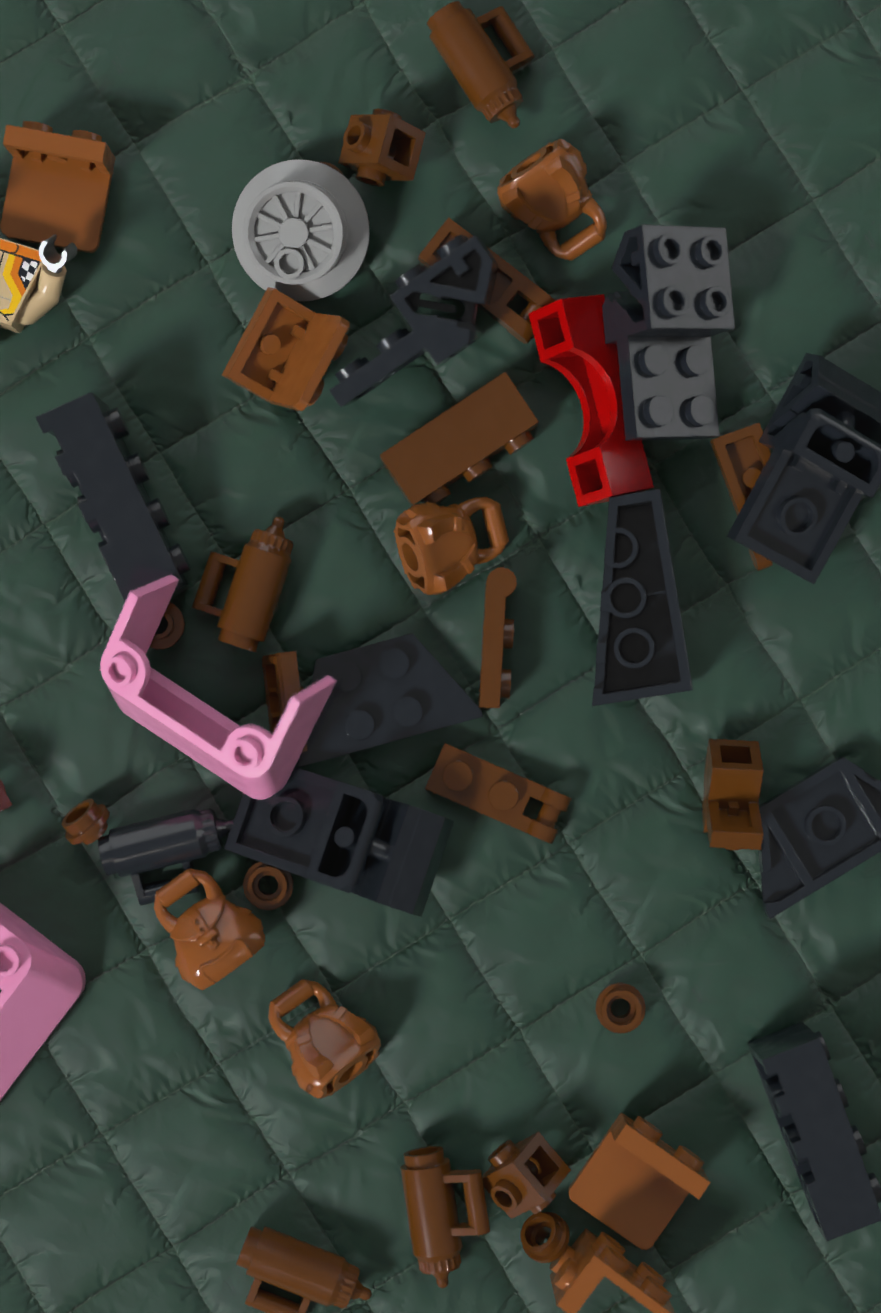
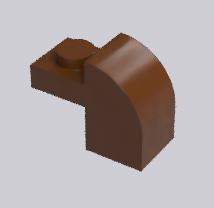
[703,739,764,850]

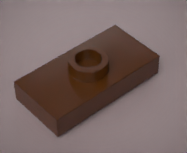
[262,651,307,752]

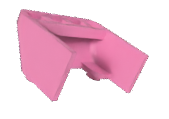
[100,574,336,800]
[0,903,86,1101]

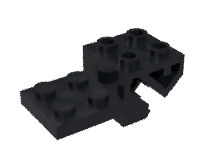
[602,225,735,441]
[329,234,498,407]
[727,353,881,585]
[224,767,454,917]

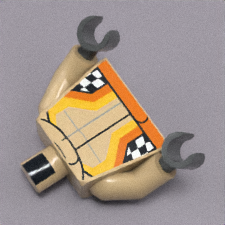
[0,234,77,333]

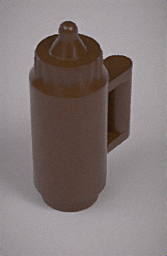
[427,1,535,129]
[192,516,293,653]
[400,1146,490,1288]
[236,1226,372,1313]

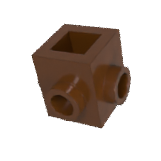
[338,109,426,187]
[482,1131,571,1219]

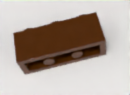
[380,372,539,506]

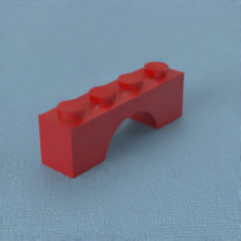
[528,294,654,507]

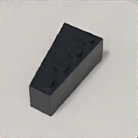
[35,392,191,602]
[592,489,693,706]
[747,1022,881,1241]

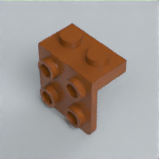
[0,121,116,253]
[222,287,349,411]
[568,1112,710,1250]
[549,1228,675,1313]

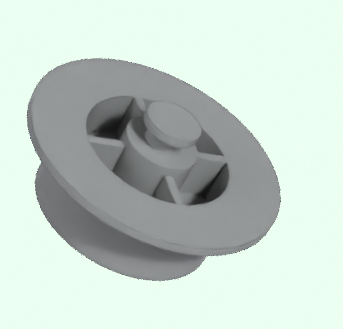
[232,159,370,301]

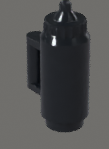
[98,808,234,906]

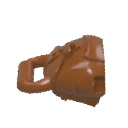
[497,139,607,261]
[394,497,509,595]
[154,868,265,990]
[268,979,381,1099]

